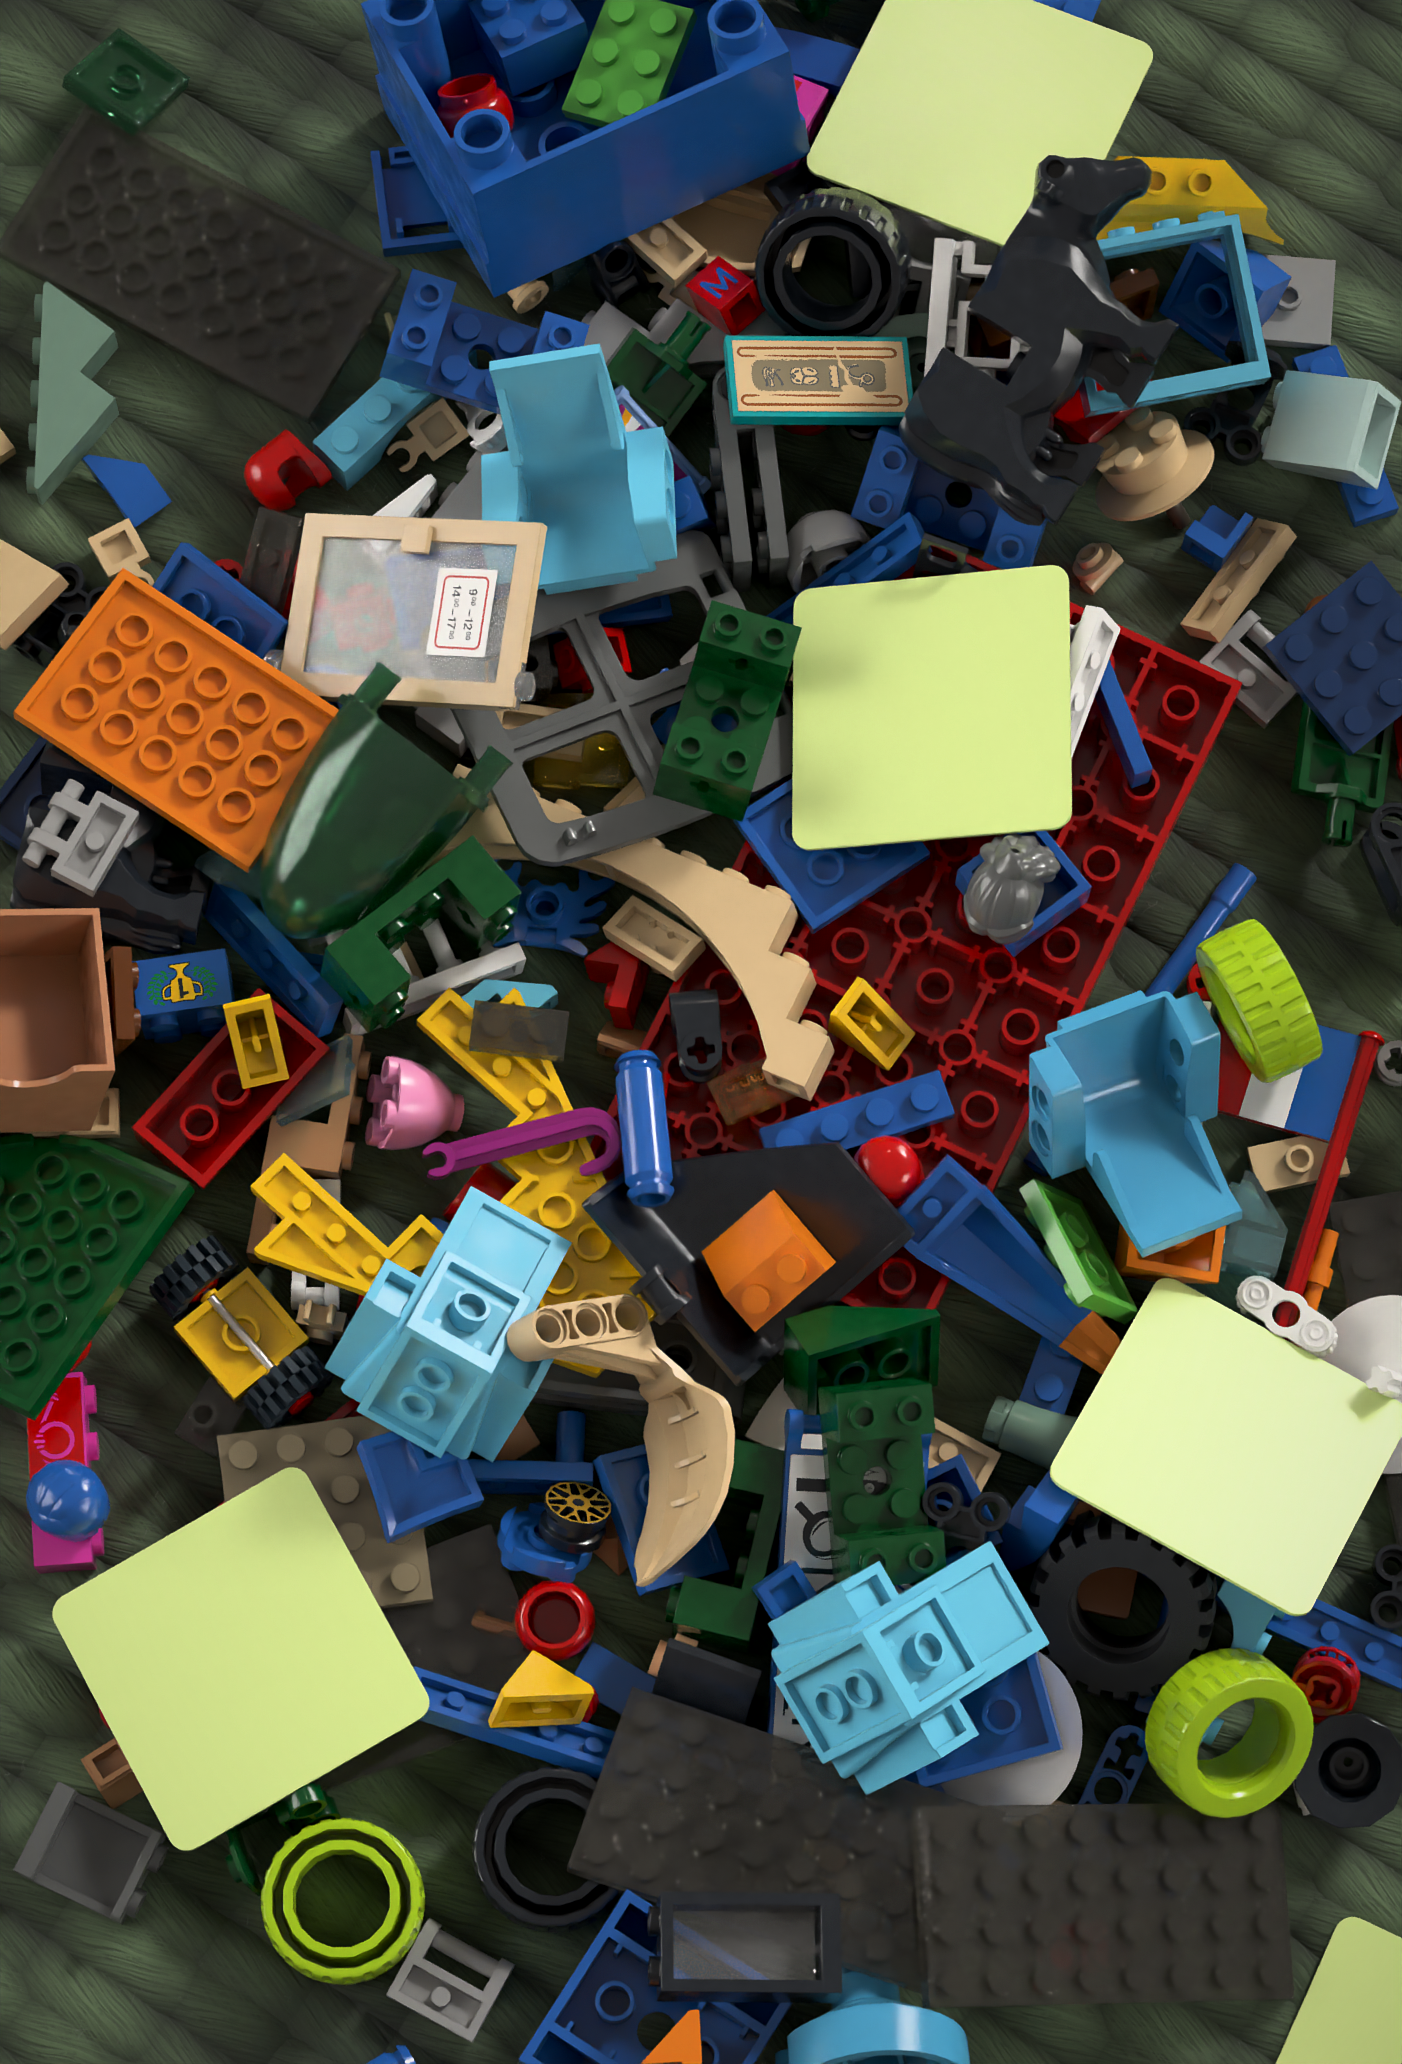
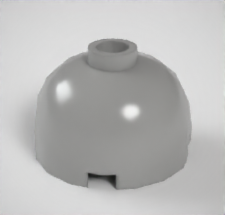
[787,510,871,593]

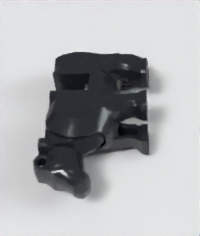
[898,155,1179,526]
[10,607,215,954]

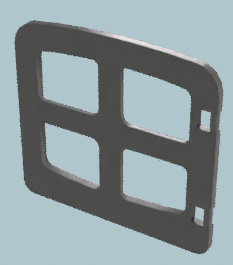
[421,530,793,867]

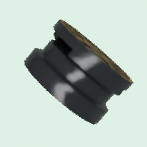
[538,1482,611,1554]

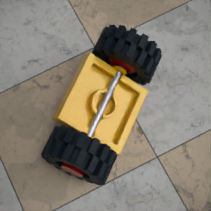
[149,1235,334,1430]

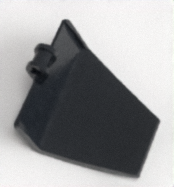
[582,1142,915,1386]

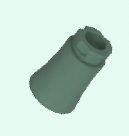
[982,1396,1078,1471]

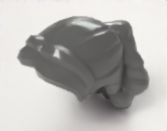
[963,833,1060,945]

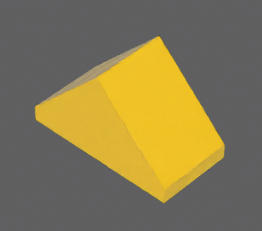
[828,977,916,1071]
[223,994,289,1089]
[488,1650,594,1728]

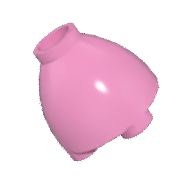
[365,1055,464,1150]

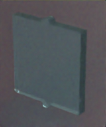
[276,1034,355,1127]

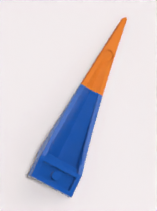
[896,1154,1122,1375]

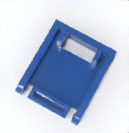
[370,146,464,257]

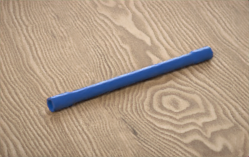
[1023,863,1257,1176]

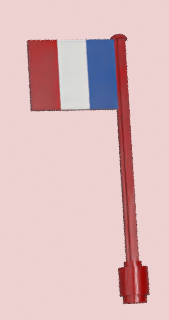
[1218,1020,1385,1341]

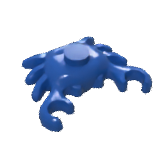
[491,859,615,958]

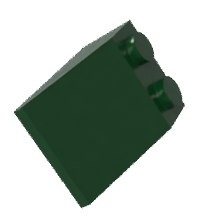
[783,1306,940,1415]

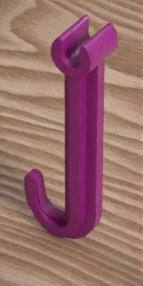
[422,1107,622,1180]

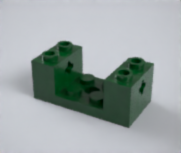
[653,600,802,822]
[320,835,521,1033]
[818,1378,946,1585]
[665,1439,784,1654]

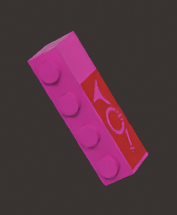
[27,1372,104,1574]

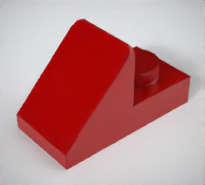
[584,941,650,1030]

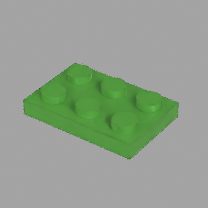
[561,0,698,127]
[1019,1178,1139,1324]

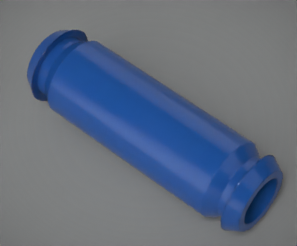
[614,1050,674,1208]

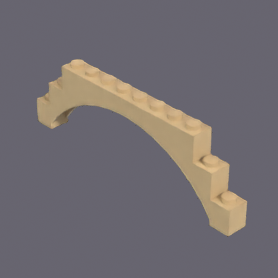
[301,764,835,1101]

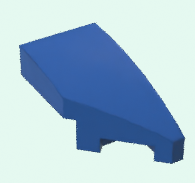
[81,455,172,528]

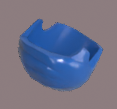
[26,1460,110,1542]

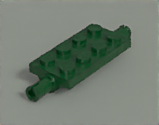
[606,310,712,438]
[1291,700,1394,847]

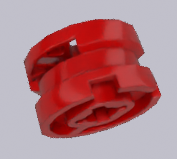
[1291,1646,1360,1723]

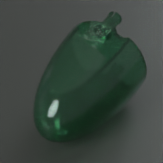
[260,661,513,939]

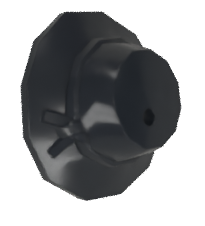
[1294,1713,1402,1829]

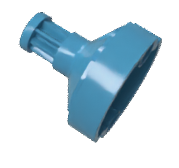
[775,1911,970,2064]

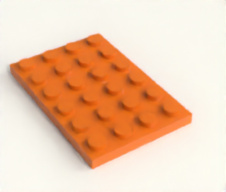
[13,568,356,873]

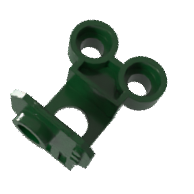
[226,1781,341,1897]

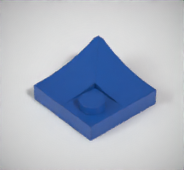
[356,1431,484,1543]

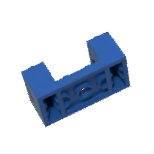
[379,268,590,415]
[851,425,1062,569]

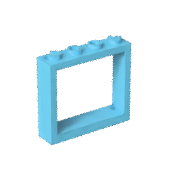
[1079,211,1271,418]

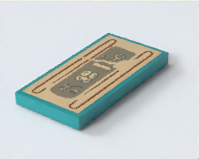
[723,335,913,425]

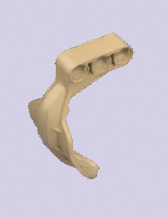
[506,1294,735,1587]

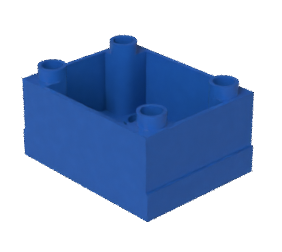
[361,0,810,298]

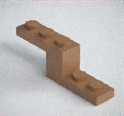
[246,1033,372,1265]

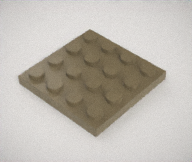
[217,1416,434,1609]

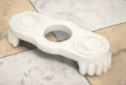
[456,401,507,455]
[1235,1276,1338,1358]

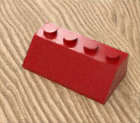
[132,988,330,1190]

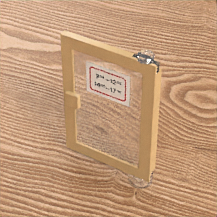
[264,513,547,712]

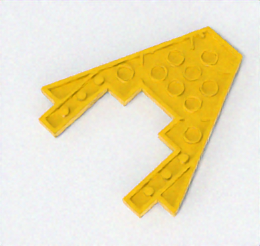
[251,987,657,1378]

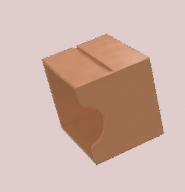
[0,908,115,1133]

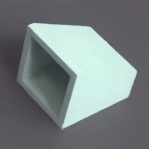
[1261,370,1401,490]

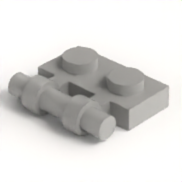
[22,779,139,897]

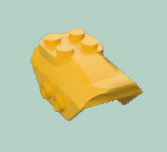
[1096,156,1284,250]

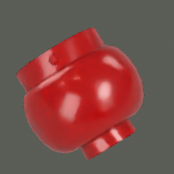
[436,73,514,138]
[514,1580,596,1661]

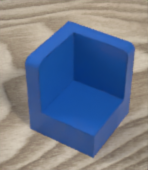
[1181,505,1253,573]

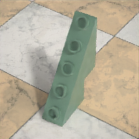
[26,281,119,505]

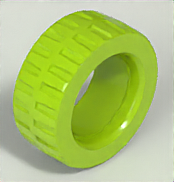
[1196,919,1323,1083]
[1145,1648,1314,1818]
[261,1818,425,1985]

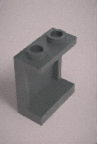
[14,1781,169,1925]

